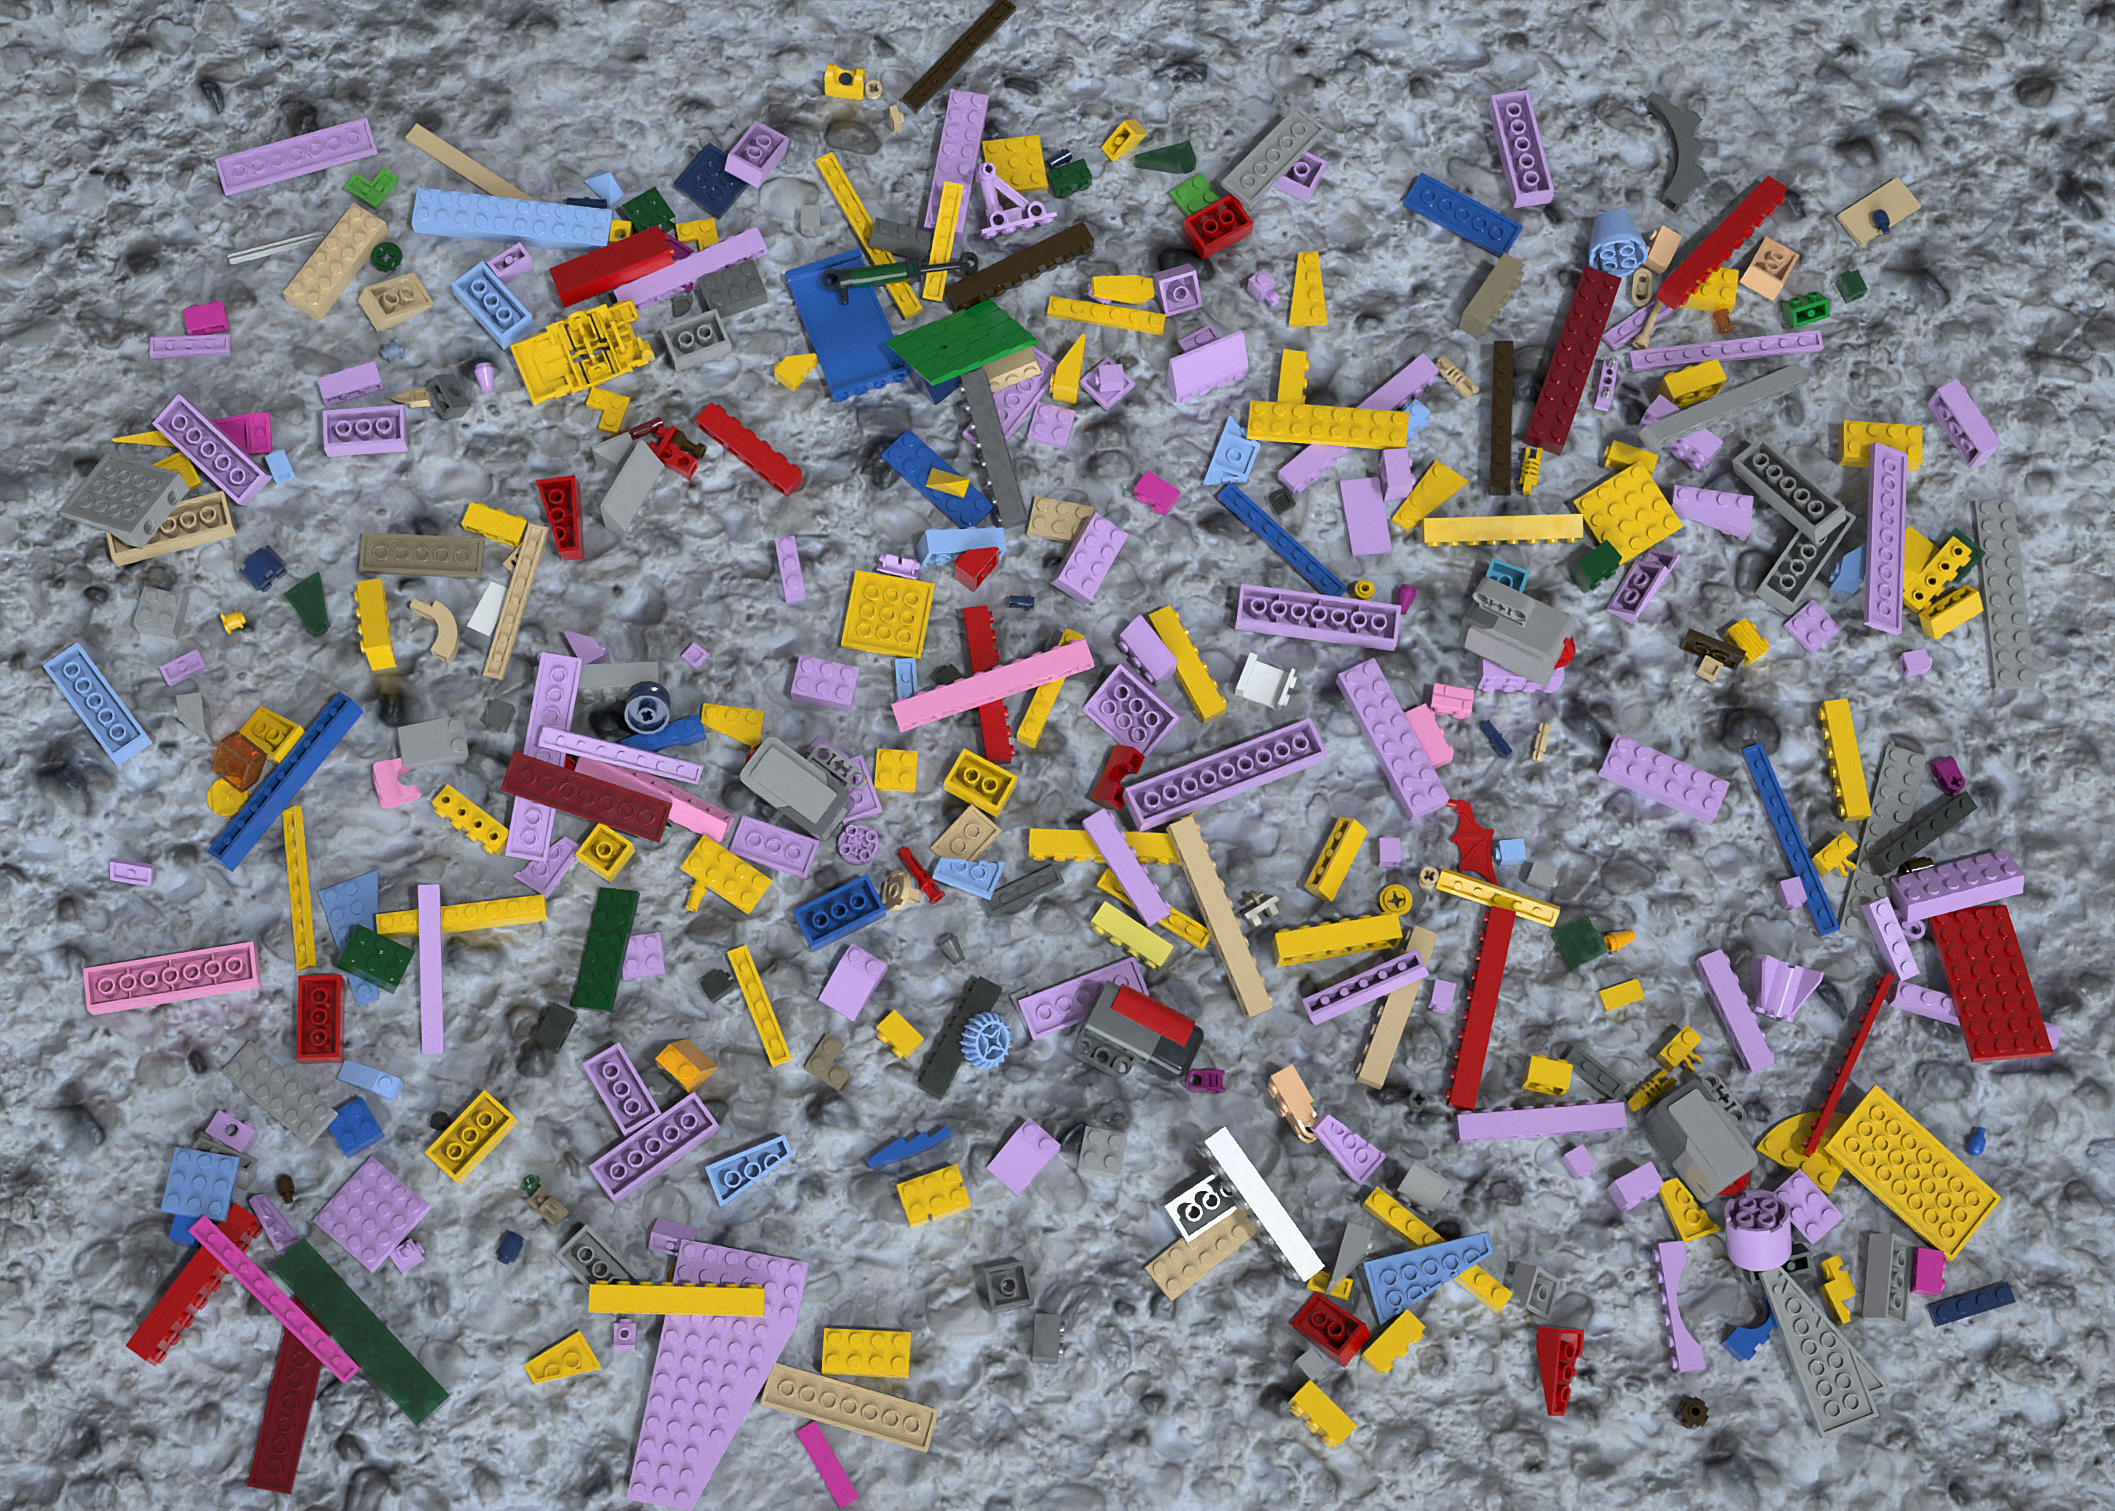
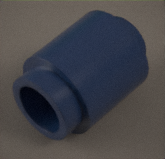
[495,1231,524,1265]

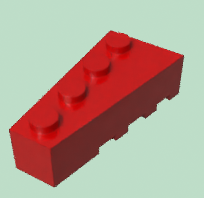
[536,475,584,561]

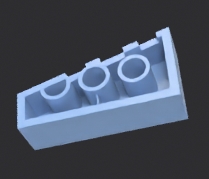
[916,526,1006,568]
[705,1135,793,1208]

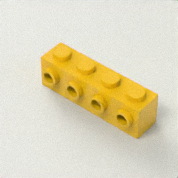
[1903,536,1972,614]
[432,784,509,856]
[1304,816,1368,901]

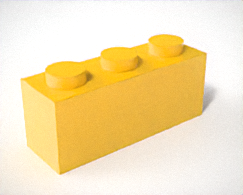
[1276,349,1310,404]
[462,502,528,548]
[1918,585,1983,640]
[1360,1309,1426,1375]

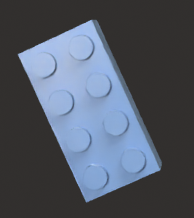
[451,261,535,349]

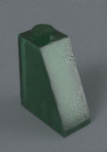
[284,571,331,637]

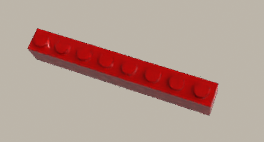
[963,605,1015,766]

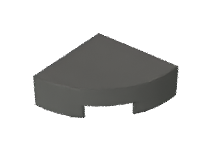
[673,295,693,318]

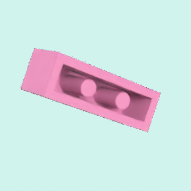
[1404,703,1454,770]

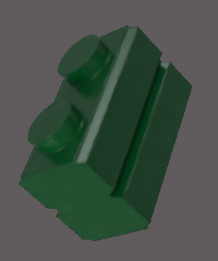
[1047,158,1092,197]

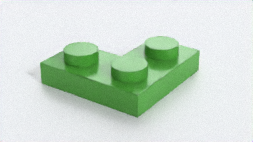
[344,168,400,210]

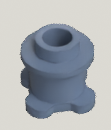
[380,337,405,362]

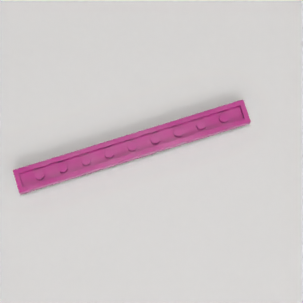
[188,1215,360,1384]

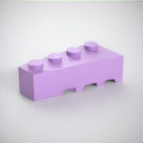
[1669,485,1753,541]

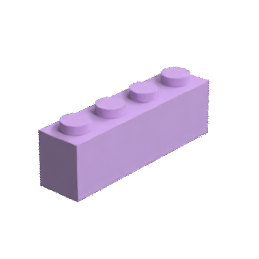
[1860,897,1920,982]

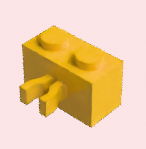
[1811,831,1858,878]
[1655,1024,1703,1073]

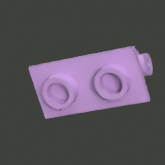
[877,553,921,579]

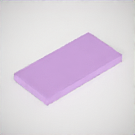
[1339,477,1392,557]
[729,815,820,880]

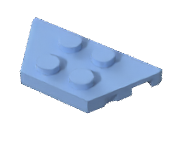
[1203,416,1260,485]

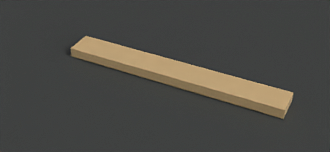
[405,123,536,201]
[483,523,549,681]

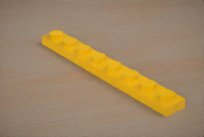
[282,805,316,971]

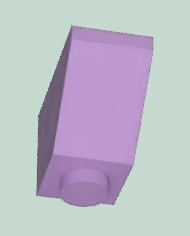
[564,631,607,664]

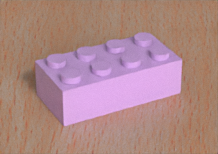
[1927,379,2001,468]
[1638,394,1723,473]
[323,405,408,457]
[1050,512,1128,604]
[1476,657,1564,693]
[582,1042,662,1140]

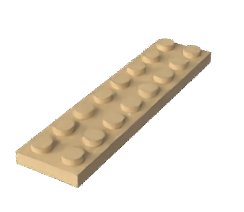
[760,1363,939,1453]

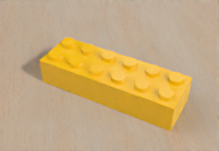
[1271,911,1403,968]

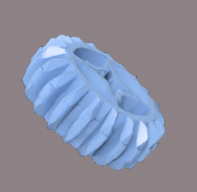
[960,1012,1013,1069]

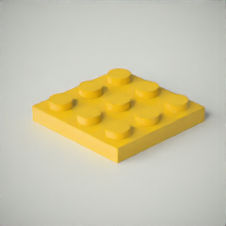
[982,134,1048,196]

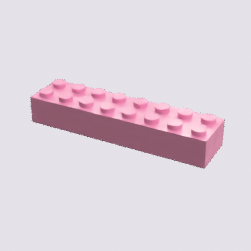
[83,941,262,1015]

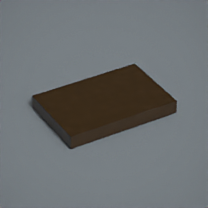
[1679,628,1746,670]

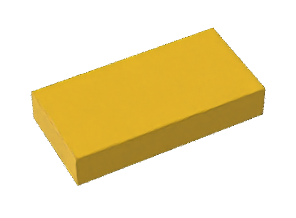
[1598,978,1645,1012]
[1306,1270,1353,1301]

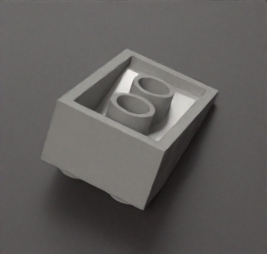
[397,717,469,768]
[1395,1161,1453,1216]
[1325,1222,1374,1295]

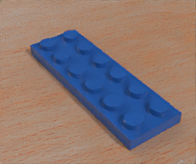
[1402,172,1523,257]
[881,429,995,529]

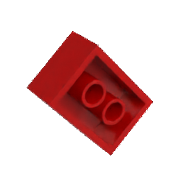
[1182,194,1254,260]

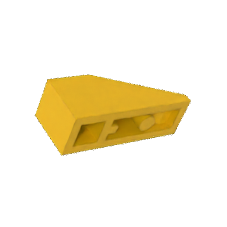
[1091,275,1154,306]

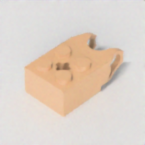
[1266,1064,1318,1144]

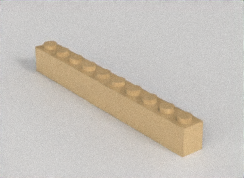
[1166,816,1273,1020]

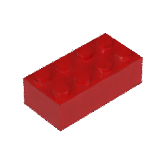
[297,974,345,1064]

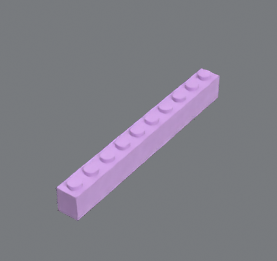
[1276,353,1439,495]

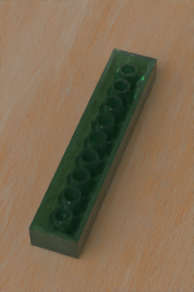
[270,1238,450,1430]

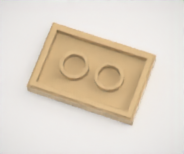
[930,804,1002,862]

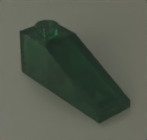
[1134,140,1197,174]

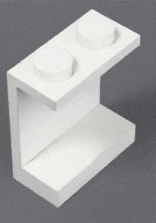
[1235,653,1297,711]

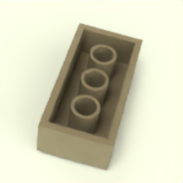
[1458,253,1525,340]

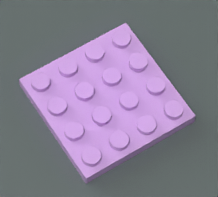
[312,1156,432,1273]

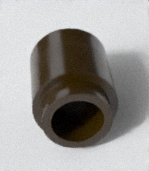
[1902,856,1934,875]

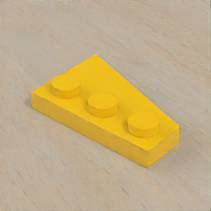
[701,703,765,747]
[1659,1177,1721,1244]

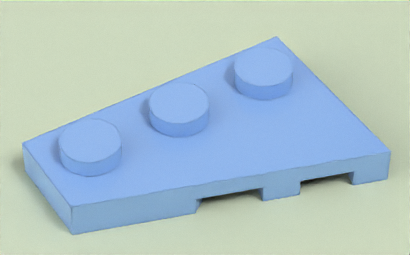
[933,858,1006,900]

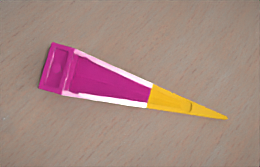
[112,412,272,454]

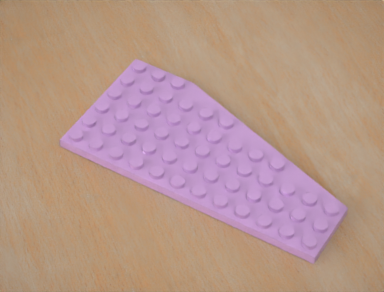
[626,1239,809,1511]

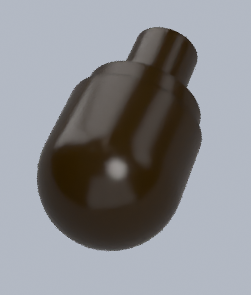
[276,1174,295,1204]

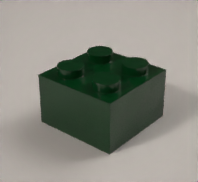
[622,187,677,234]
[1570,539,1622,594]

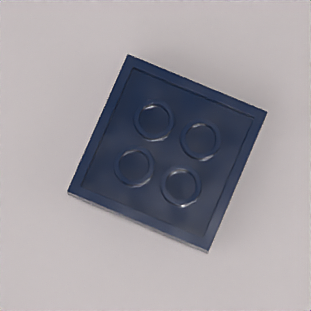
[673,142,750,219]

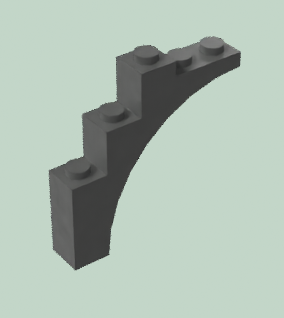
[1644,91,1707,213]

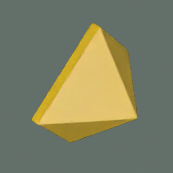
[926,468,970,498]

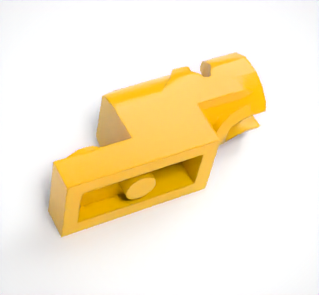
[1819,1255,1856,1327]

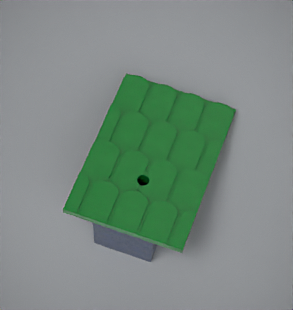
[886,300,1038,406]

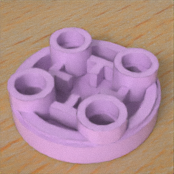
[838,824,879,866]

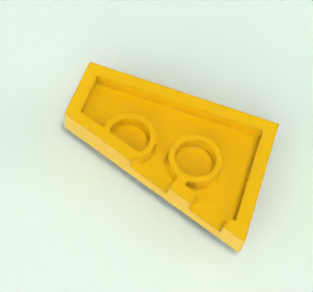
[523,1331,603,1385]

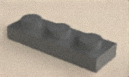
[1564,1045,1626,1100]

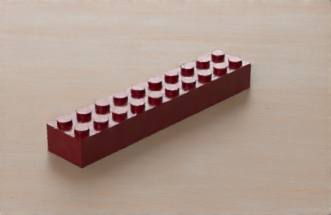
[1522,265,1622,456]

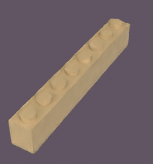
[1355,925,1439,1090]

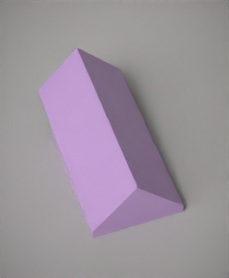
[1606,548,1681,625]

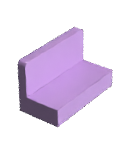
[648,1218,699,1257]

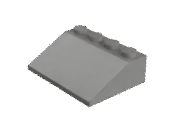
[600,439,667,539]

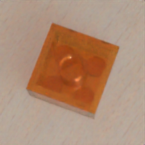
[211,730,268,793]

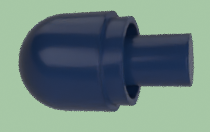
[1872,209,1891,235]

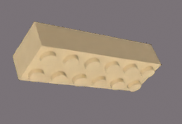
[283,203,389,322]
[105,490,237,567]

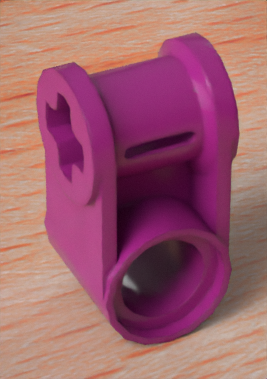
[1930,755,1965,797]
[1184,1069,1225,1094]

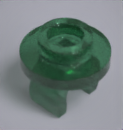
[520,1174,541,1197]

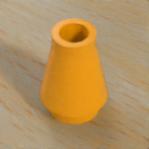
[1603,929,1636,952]

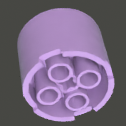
[1724,1190,1792,1271]

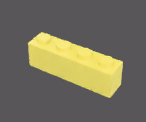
[1090,901,1174,971]

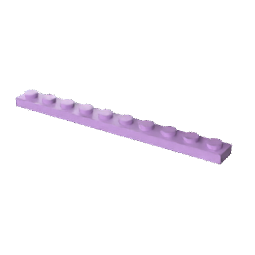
[1628,330,1824,372]

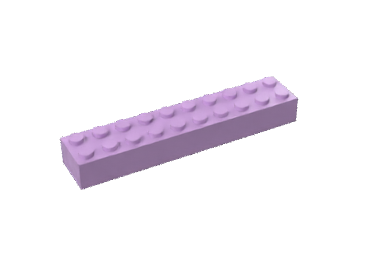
[1122,718,1327,832]

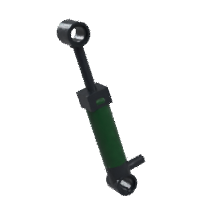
[822,252,979,305]

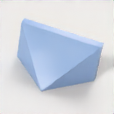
[584,169,625,208]

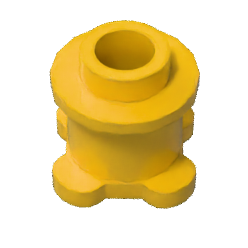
[1352,580,1375,601]
[220,609,246,634]

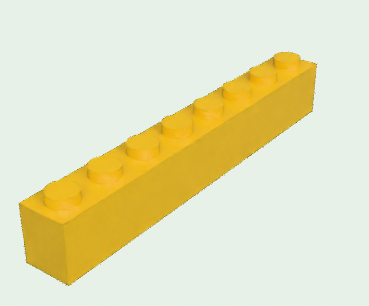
[1421,514,1583,547]
[1028,828,1181,866]
[376,894,548,940]
[1362,1186,1513,1314]
[588,1281,766,1317]

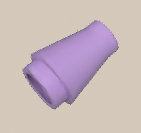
[474,363,494,394]

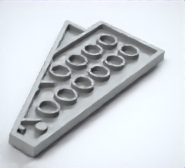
[1758,1266,1889,1438]

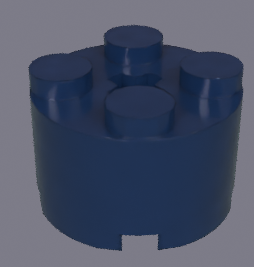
[239,545,287,593]

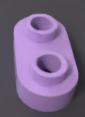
[1893,910,1925,941]

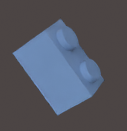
[1828,543,1867,594]

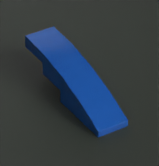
[867,1126,952,1168]

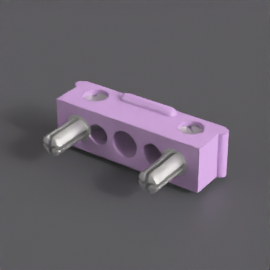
[1593,356,1619,412]

